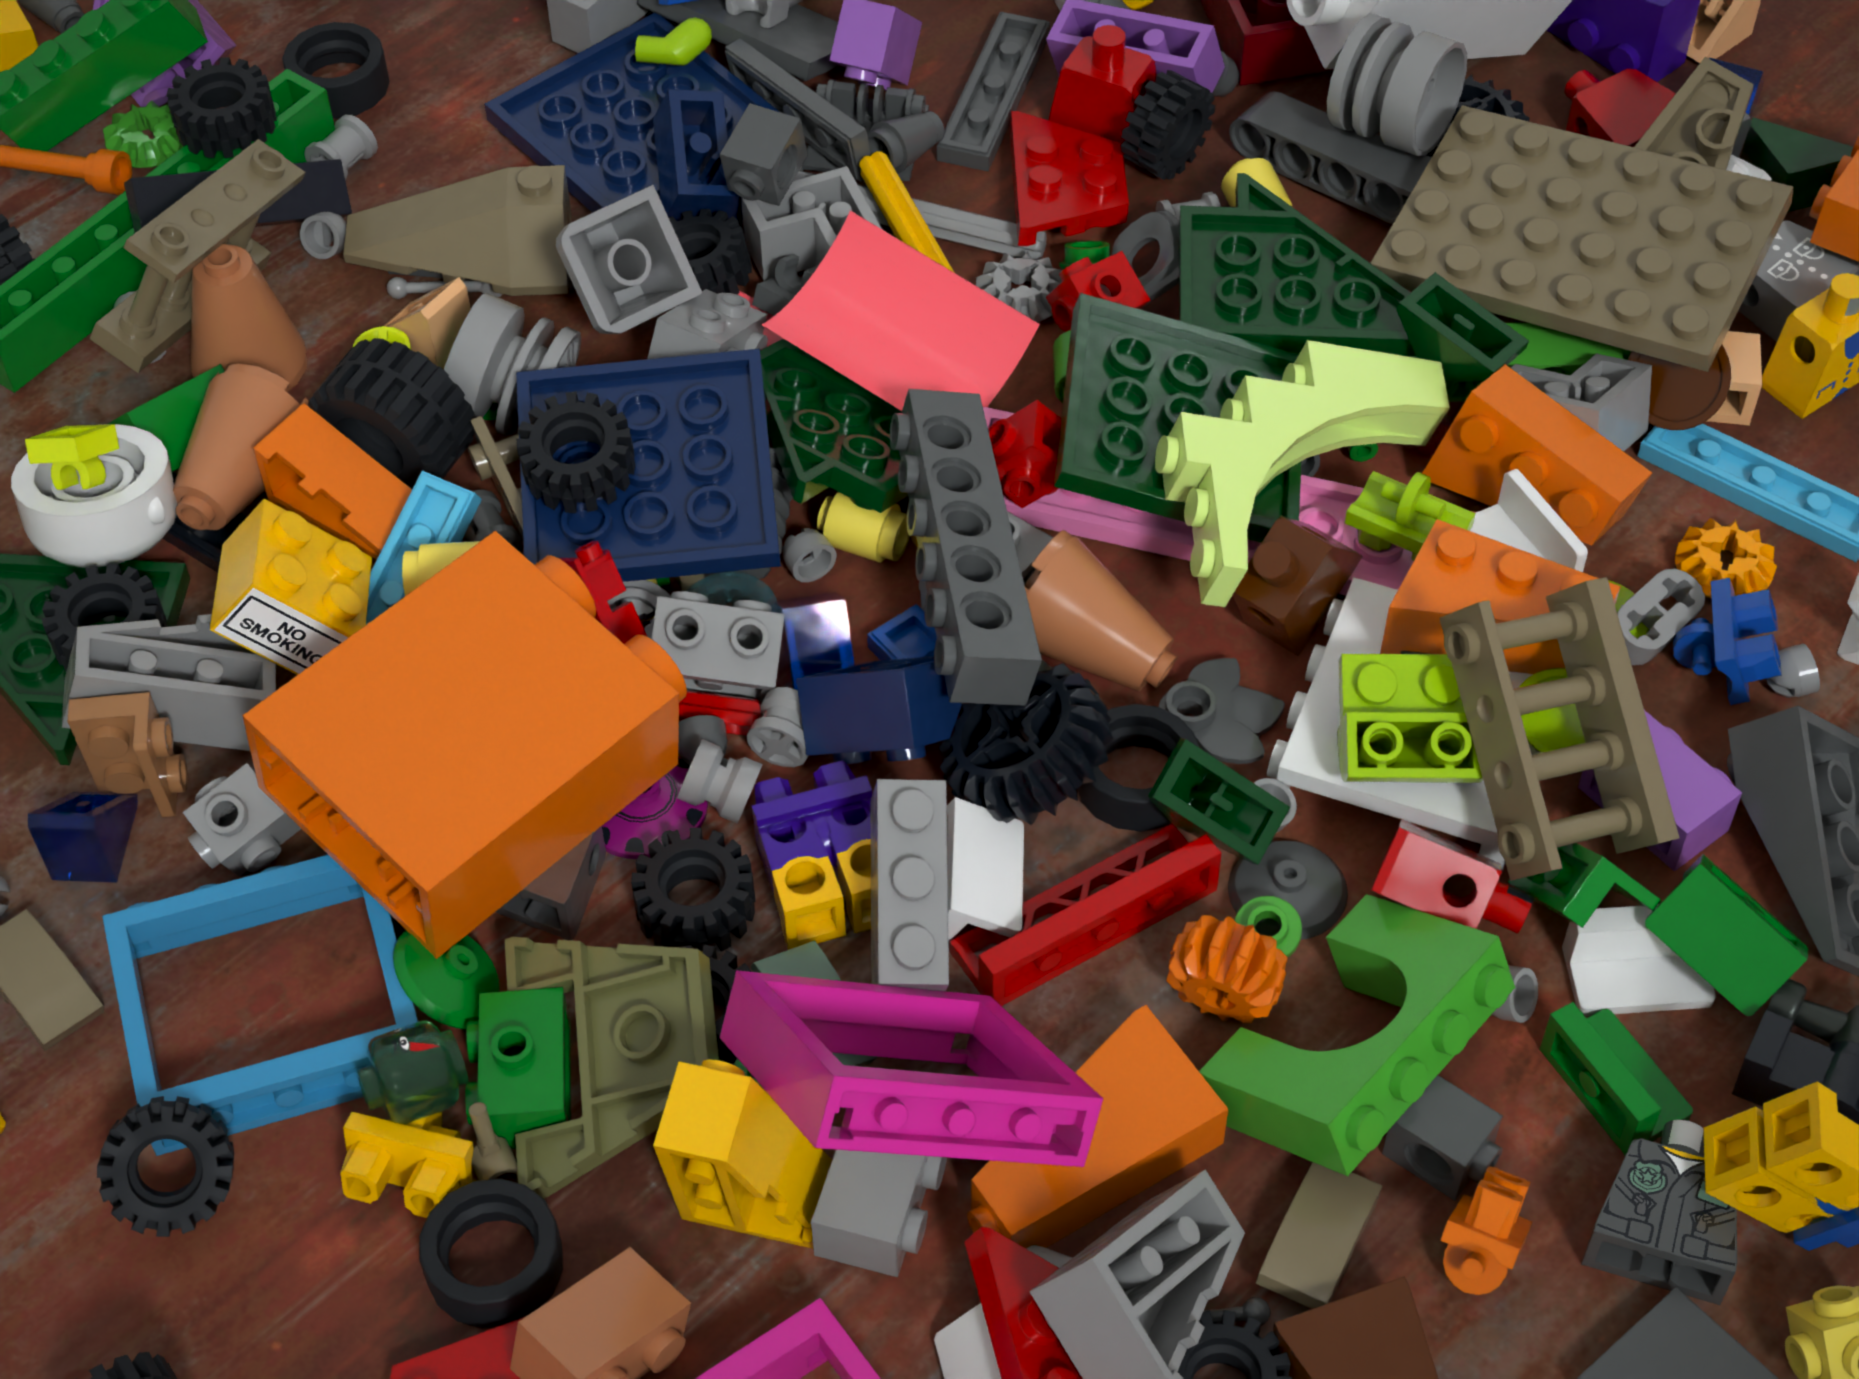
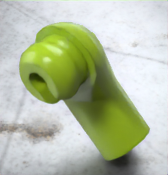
[635,17,712,66]

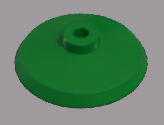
[393,930,500,1029]

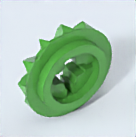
[103,100,183,168]

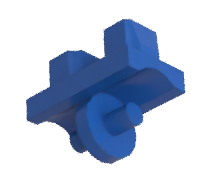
[1673,578,1782,705]

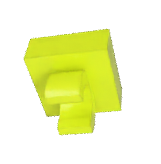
[25,424,119,490]

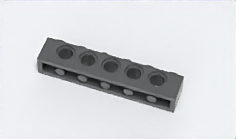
[890,389,1042,706]

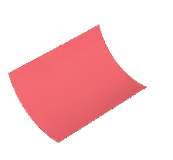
[762,210,1040,411]

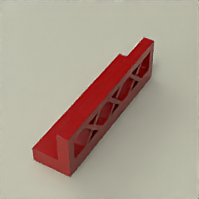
[949,824,1222,1006]

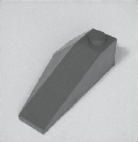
[1727,706,1859,977]

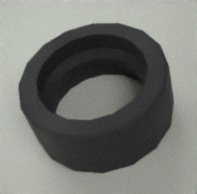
[282,22,390,119]
[1078,704,1199,832]
[419,1178,563,1329]

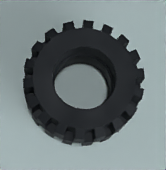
[308,338,475,489]

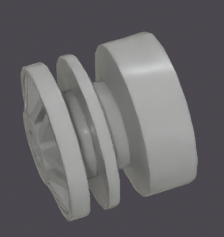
[1327,14,1467,156]
[444,293,582,436]

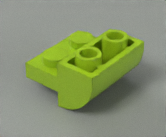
[1337,654,1483,783]

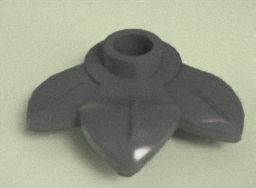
[1158,658,1285,764]

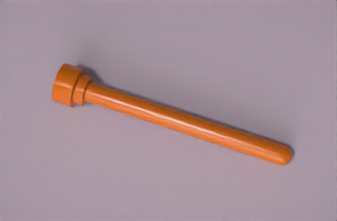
[0,145,132,195]

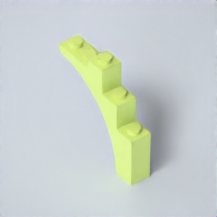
[1155,340,1450,607]

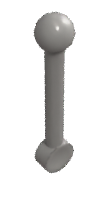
[387,277,502,299]

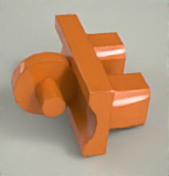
[1440,1166,1533,1295]

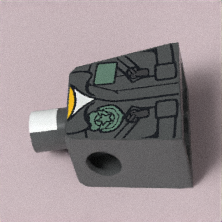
[1581,1120,1737,1305]

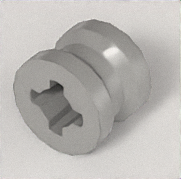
[747,687,808,767]

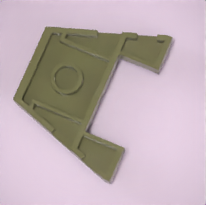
[504,937,719,1199]

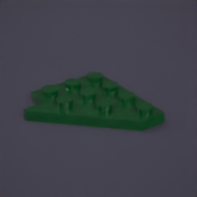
[1179,173,1416,356]
[760,339,908,513]
[0,554,190,765]

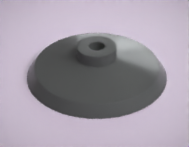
[1228,841,1348,940]

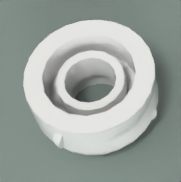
[11,424,178,568]

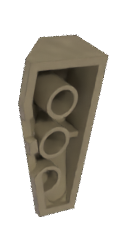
[1635,57,1754,170]
[343,165,572,296]

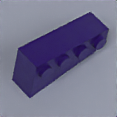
[1547,0,1700,82]

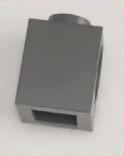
[720,103,808,206]
[1382,1075,1503,1201]

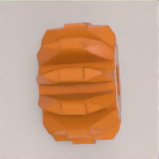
[1166,915,1288,1023]

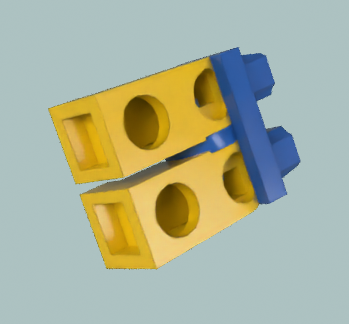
[1703,1081,1859,1251]

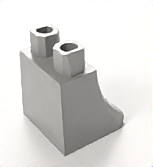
[556,185,703,334]

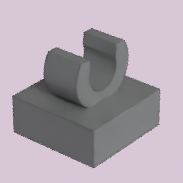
[752,254,818,316]

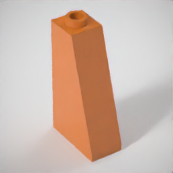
[967,1005,1228,1248]

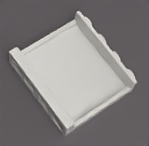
[1267,577,1540,874]

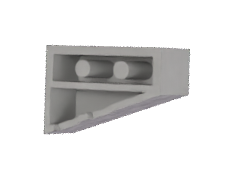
[62,614,276,751]
[1029,1169,1245,1379]

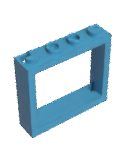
[102,854,433,1156]

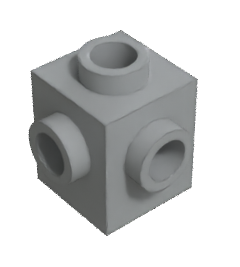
[182,763,301,877]

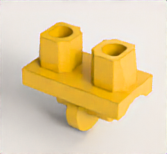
[340,1102,477,1218]

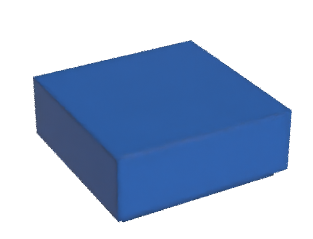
[867,604,937,660]

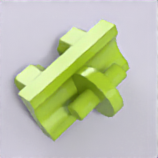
[1344,471,1476,561]

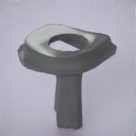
[1112,210,1179,307]

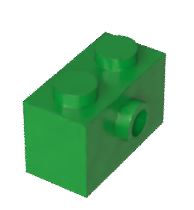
[465,987,571,1149]

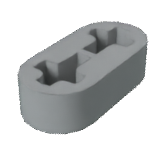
[1617,569,1705,665]

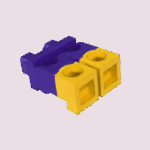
[752,760,872,950]

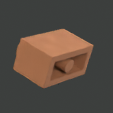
[510,1247,691,1379]

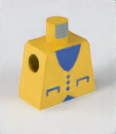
[1762,273,1859,419]

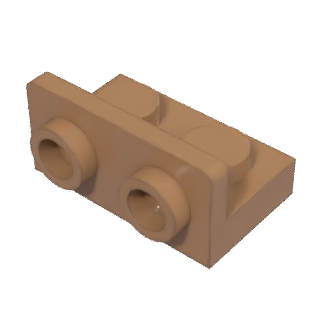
[67,692,188,818]

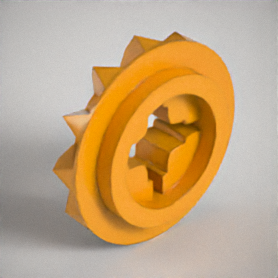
[1675,518,1777,598]

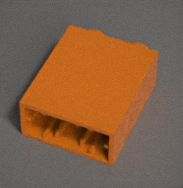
[242,531,687,959]

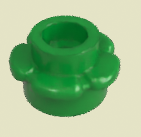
[1059,241,1110,270]

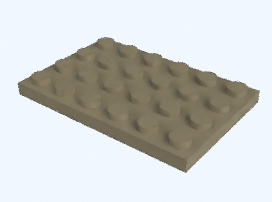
[1371,105,1793,372]

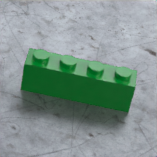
[0,0,208,151]

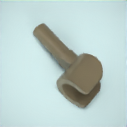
[469,1102,518,1182]

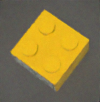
[210,499,372,675]

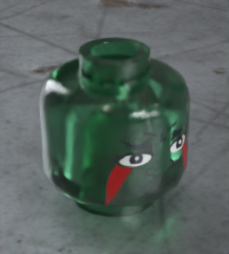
[356,1020,469,1125]

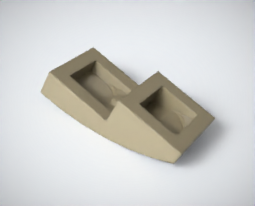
[0,909,104,1051]
[1256,1162,1383,1309]

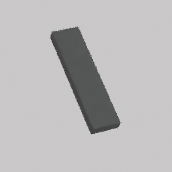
[937,12,1050,172]
[725,38,872,182]

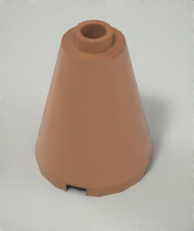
[190,244,307,392]
[173,363,309,530]
[1024,530,1178,692]

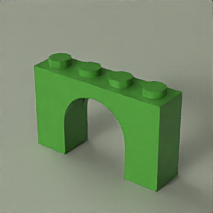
[1199,894,1515,1176]

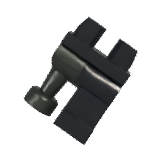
[1732,979,1859,1125]

